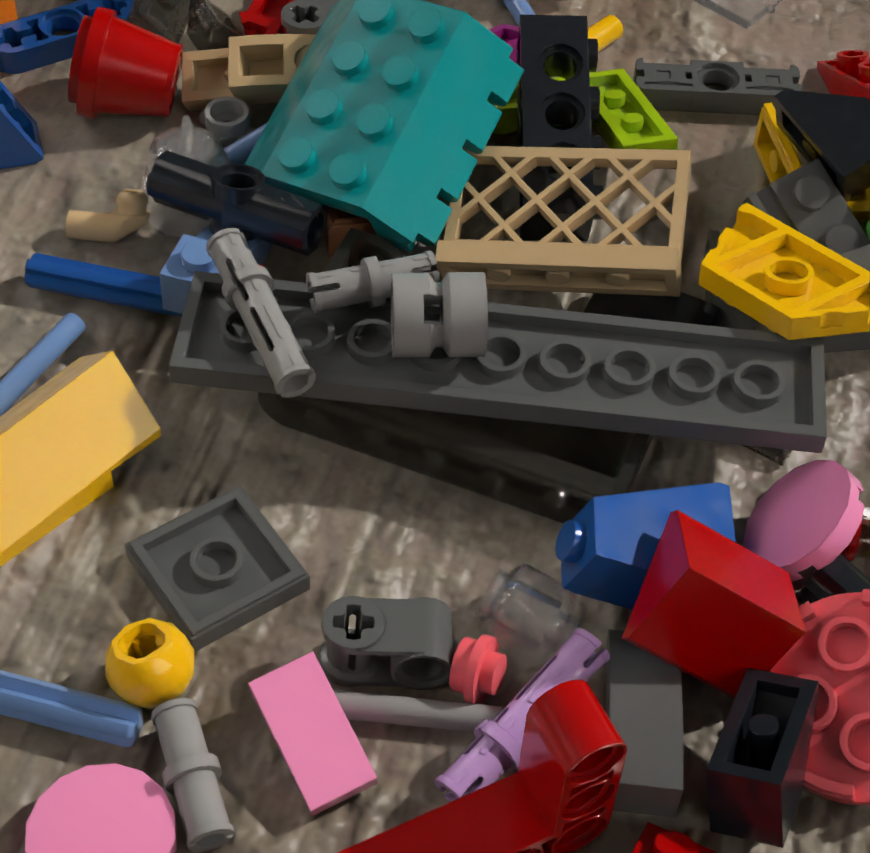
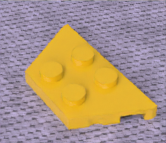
[698,203,870,340]

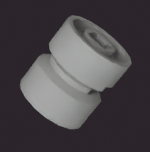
[391,272,488,358]

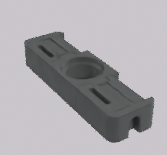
[633,58,802,115]

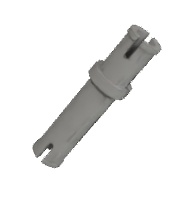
[206,228,316,398]

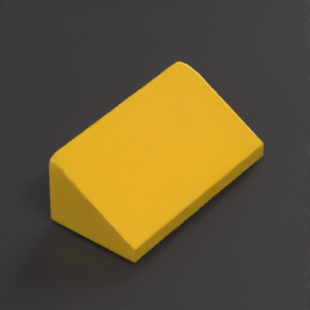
[753,102,804,183]

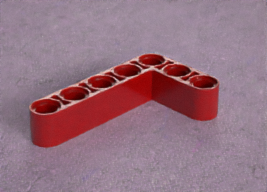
[337,679,627,853]

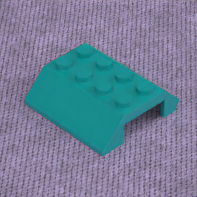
[244,0,524,252]

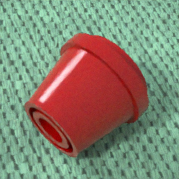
[68,7,183,119]

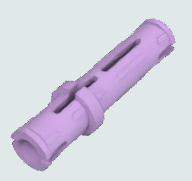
[434,628,610,802]

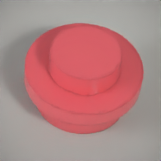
[449,634,507,704]

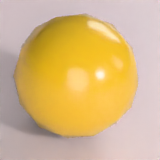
[105,618,194,709]

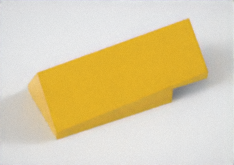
[0,350,162,567]

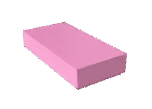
[248,651,378,817]

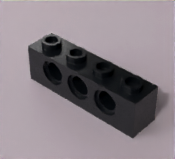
[516,14,604,241]

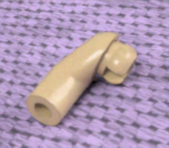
[65,189,151,243]

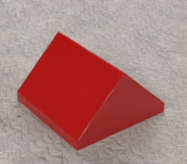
[621,510,806,699]

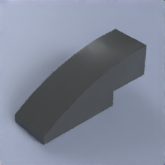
[603,629,683,818]

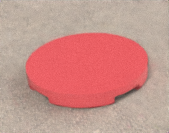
[769,589,870,805]

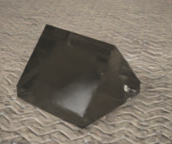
[186,0,244,51]

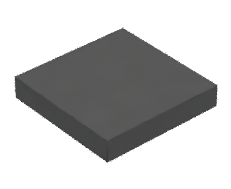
[125,485,310,652]

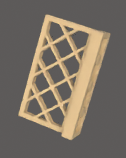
[435,146,692,297]

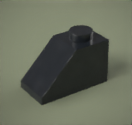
[775,90,870,202]
[706,668,819,848]

